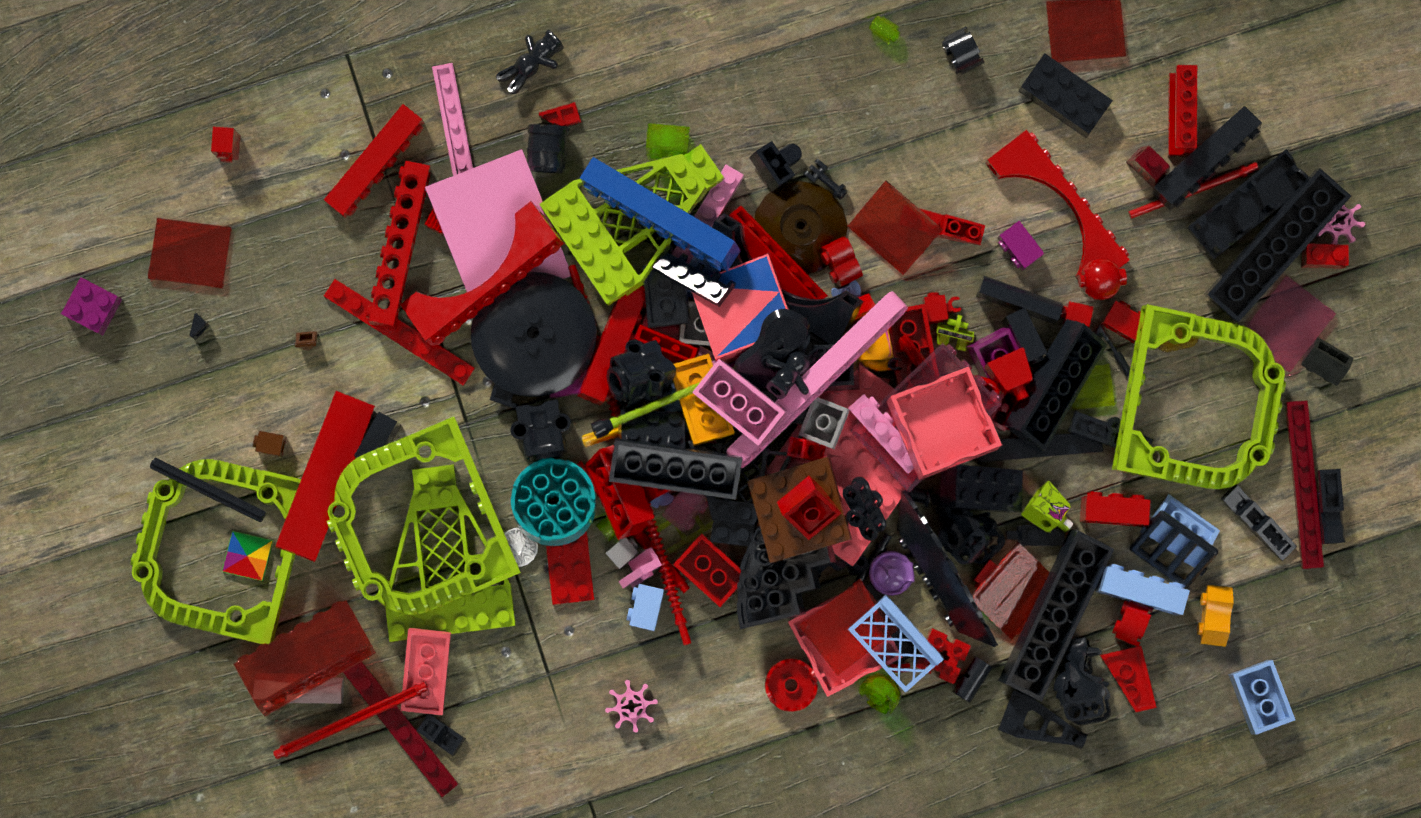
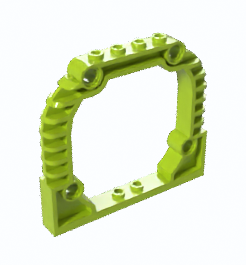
[1112,304,1286,489]
[327,416,521,615]
[130,459,301,647]

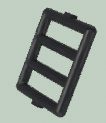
[1130,510,1219,589]

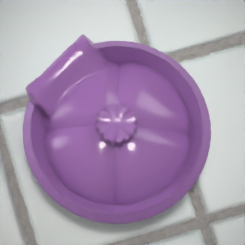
[869,551,915,595]

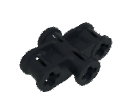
[843,477,887,541]

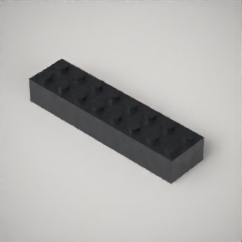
[1204,168,1351,322]
[998,529,1114,702]

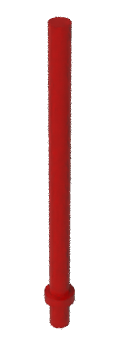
[1128,162,1259,219]

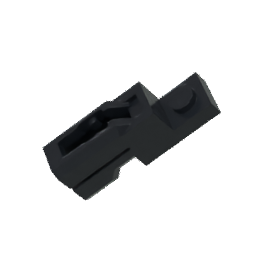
[1317,468,1346,545]

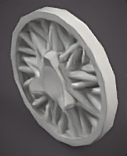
[504,528,538,567]

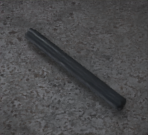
[150,458,266,522]

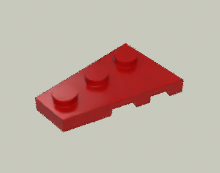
[1100,645,1157,712]

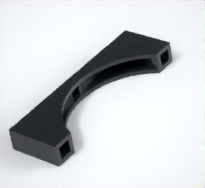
[712,213,864,344]

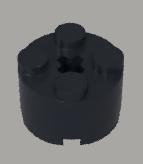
[942,26,985,75]

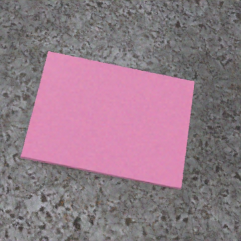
[425,149,570,292]

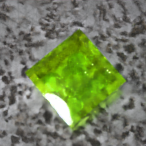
[646,123,690,160]

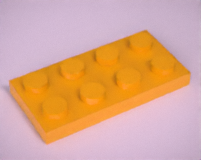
[673,354,734,446]

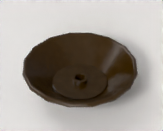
[754,181,848,274]

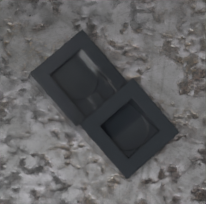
[417,714,466,756]

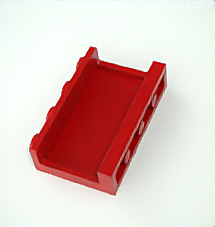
[1168,65,1198,157]

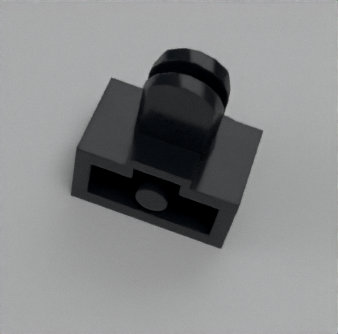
[749,141,802,192]

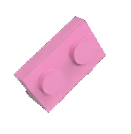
[619,547,662,588]

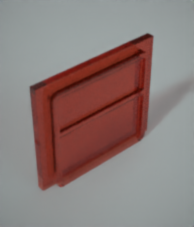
[1046,0,1126,62]
[847,180,943,275]
[972,542,1050,640]

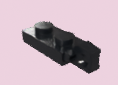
[1006,525,1064,546]

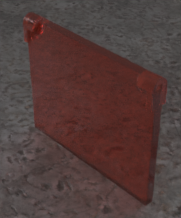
[148,218,232,289]
[799,579,898,676]

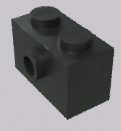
[1301,337,1354,386]

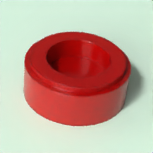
[889,662,910,673]

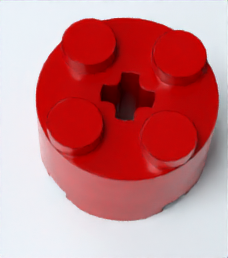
[1112,600,1154,647]

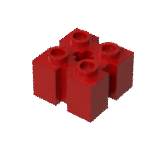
[916,628,971,684]

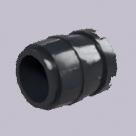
[527,124,569,173]

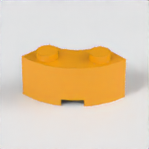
[1197,585,1234,647]

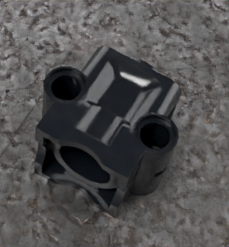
[607,340,676,411]
[510,400,573,462]

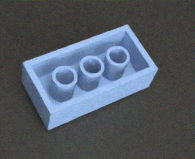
[1095,564,1190,615]

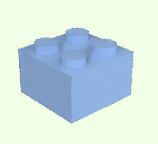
[626,584,664,631]

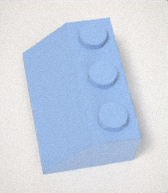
[1149,494,1220,568]

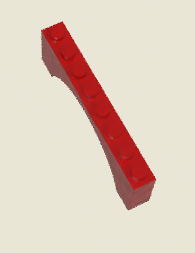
[985,130,1130,280]
[400,201,564,347]

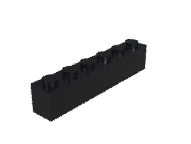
[1153,106,1262,210]

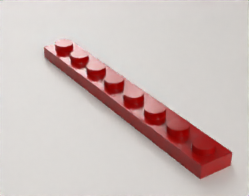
[324,279,475,386]

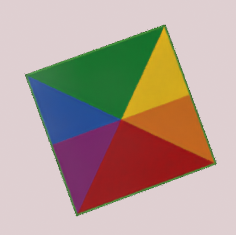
[222,531,273,582]

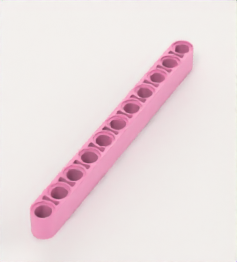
[726,291,908,468]

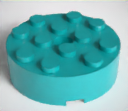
[511,458,596,546]

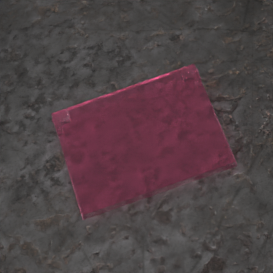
[1246,276,1336,372]

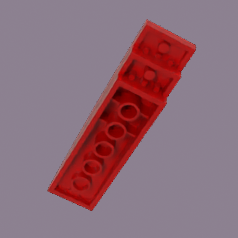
[275,391,375,562]

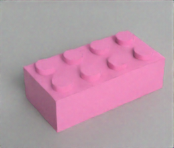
[692,359,789,447]

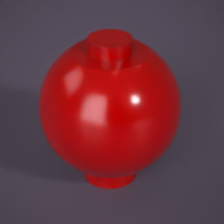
[1078,258,1127,300]

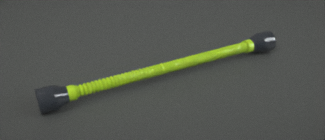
[591,368,734,439]

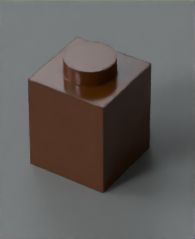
[253,431,287,457]

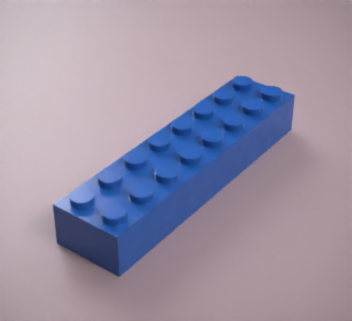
[580,157,741,272]

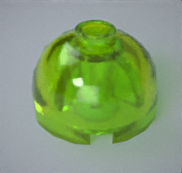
[858,673,901,714]

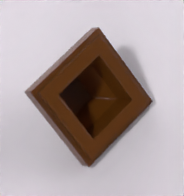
[295,331,317,351]

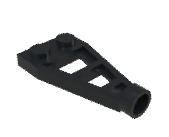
[998,690,1088,750]

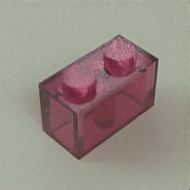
[662,492,709,532]

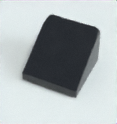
[189,312,209,340]

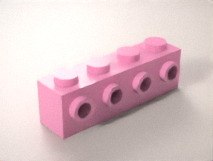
[848,394,914,473]

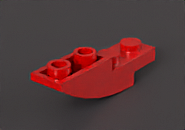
[898,204,985,246]

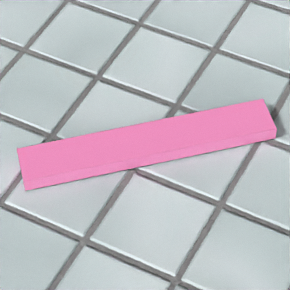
[432,63,473,176]

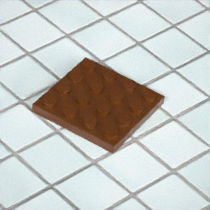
[748,457,852,563]

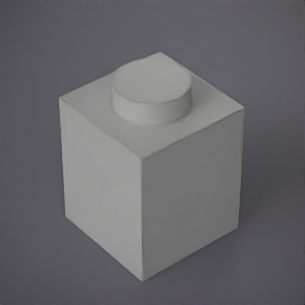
[606,538,639,569]

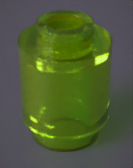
[869,15,901,44]

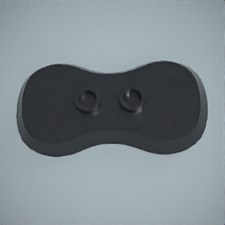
[734,309,810,389]

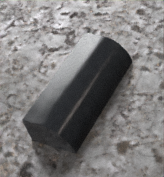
[976,275,1063,324]

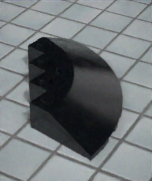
[897,490,998,647]
[737,514,849,630]

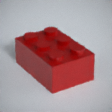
[1080,491,1150,527]
[673,533,741,607]

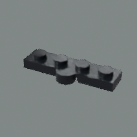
[1068,411,1153,449]

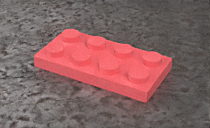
[400,628,451,715]

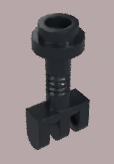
[803,159,848,200]

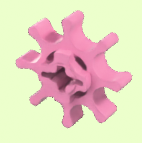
[1316,204,1365,244]
[605,680,658,732]

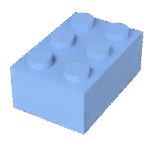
[1228,660,1295,735]

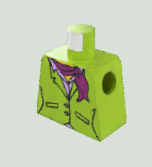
[1021,481,1073,532]

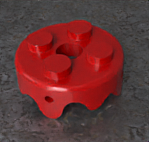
[765,659,818,712]

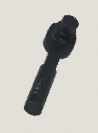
[1094,324,1130,377]

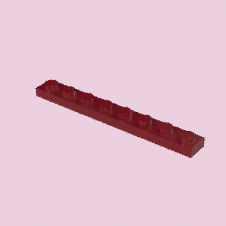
[1285,400,1324,569]
[337,652,459,797]

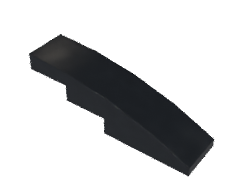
[1221,485,1297,561]

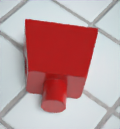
[984,347,1033,402]

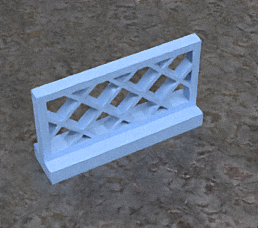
[848,595,944,693]

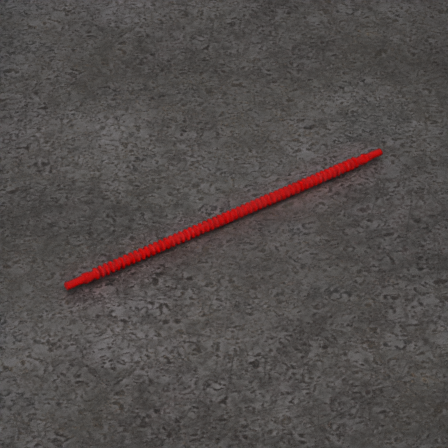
[568,265,691,646]

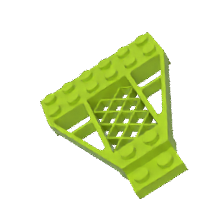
[539,144,725,306]
[385,464,516,642]

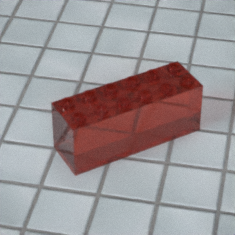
[234,600,376,717]

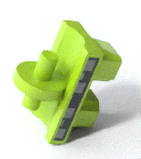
[936,315,974,351]

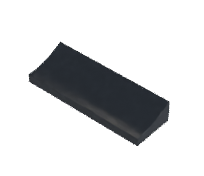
[609,438,742,499]

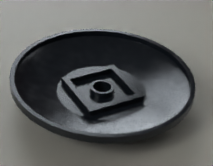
[471,272,597,397]

